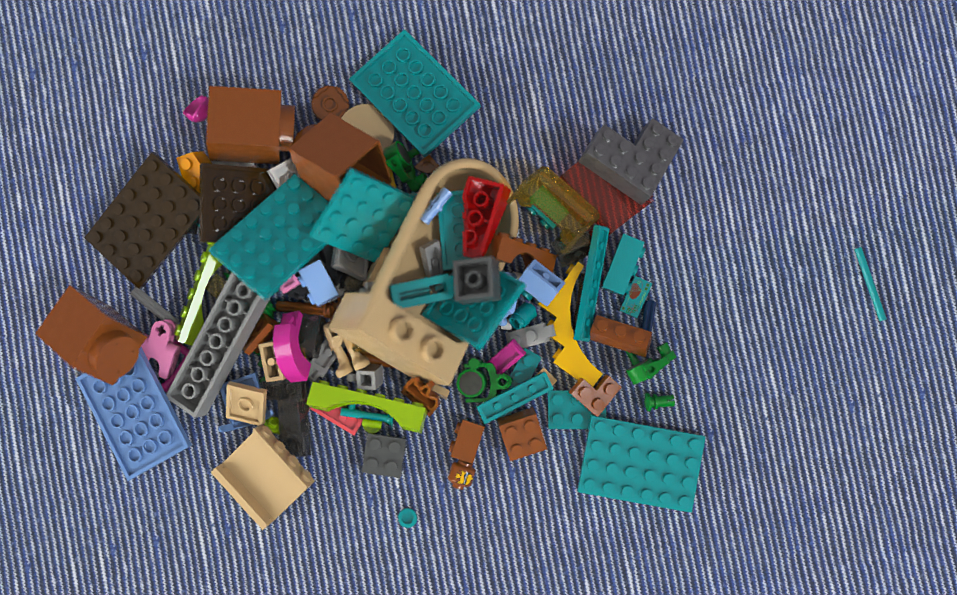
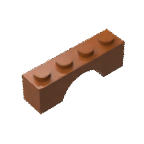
[484,232,557,273]

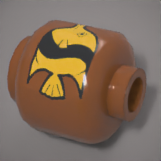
[448,460,476,490]

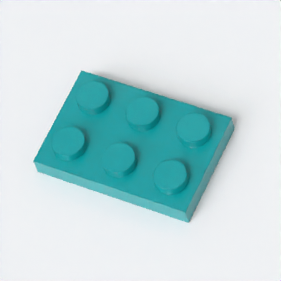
[548,390,606,429]

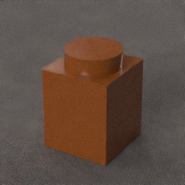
[206,86,295,164]
[288,113,392,202]
[35,285,147,386]

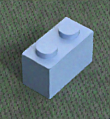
[519,259,565,307]
[298,260,339,307]

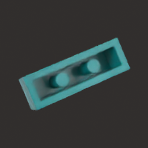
[600,234,646,297]

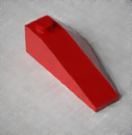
[463,176,511,259]

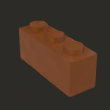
[590,315,652,357]

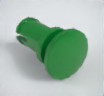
[644,393,675,412]

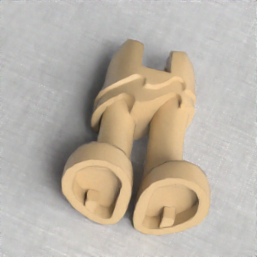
[323,323,370,378]

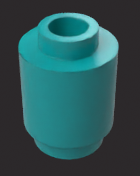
[509,302,537,330]

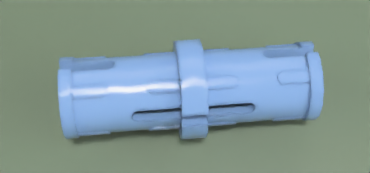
[421,187,453,225]

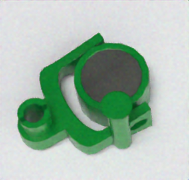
[383,141,428,193]
[626,342,677,385]
[456,358,513,403]

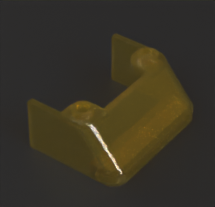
[507,166,600,254]

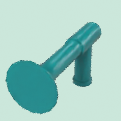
[340,404,394,429]

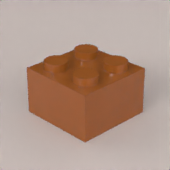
[497,407,547,462]

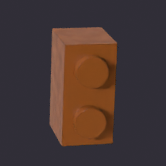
[448,419,485,464]

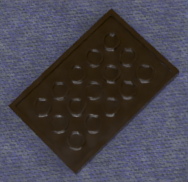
[84,152,200,289]

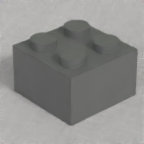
[453,256,501,304]
[362,433,407,478]

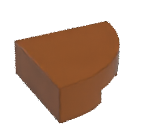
[415,155,440,174]

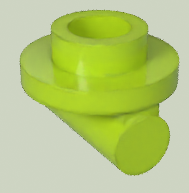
[264,417,284,435]
[362,419,382,434]

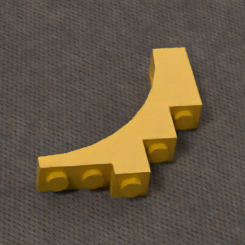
[538,262,602,387]

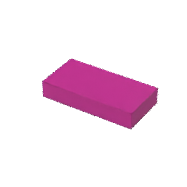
[486,339,526,374]

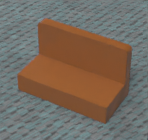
[243,314,280,355]

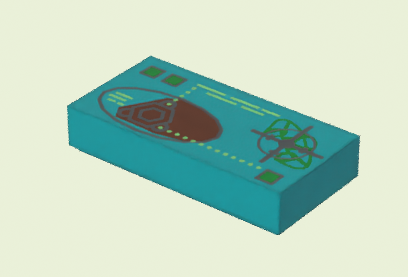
[619,276,652,319]

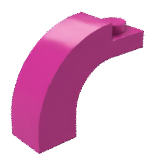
[273,311,311,383]

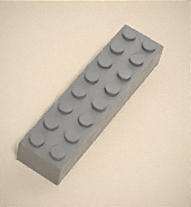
[166,273,272,418]

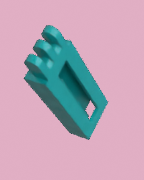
[388,273,455,309]

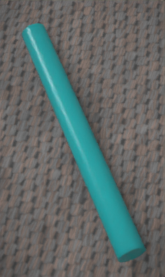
[854,247,887,322]

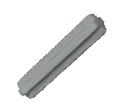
[130,287,179,325]

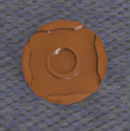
[311,86,349,121]

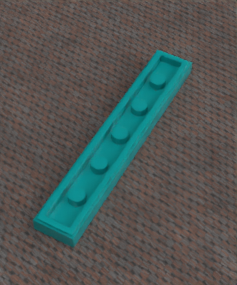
[573,225,609,342]

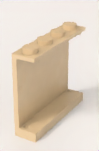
[211,423,315,530]

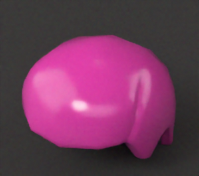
[183,95,208,123]

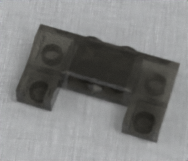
[262,379,311,457]

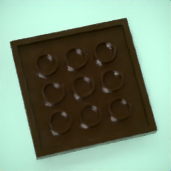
[200,163,277,243]

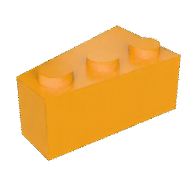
[176,151,212,194]

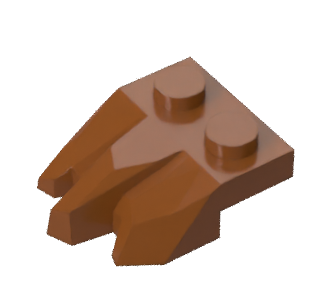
[401,377,441,417]

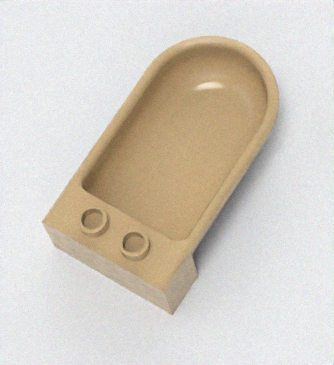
[328,158,519,386]

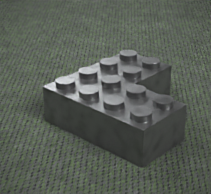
[578,118,684,205]

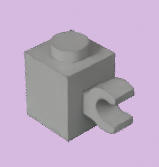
[346,364,383,390]

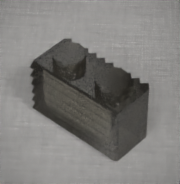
[550,227,592,267]

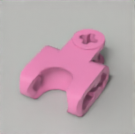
[141,319,181,380]

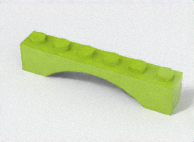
[174,243,222,345]
[306,380,427,434]

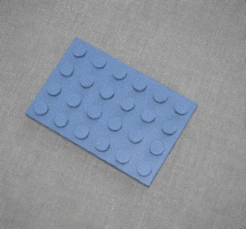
[76,347,192,481]

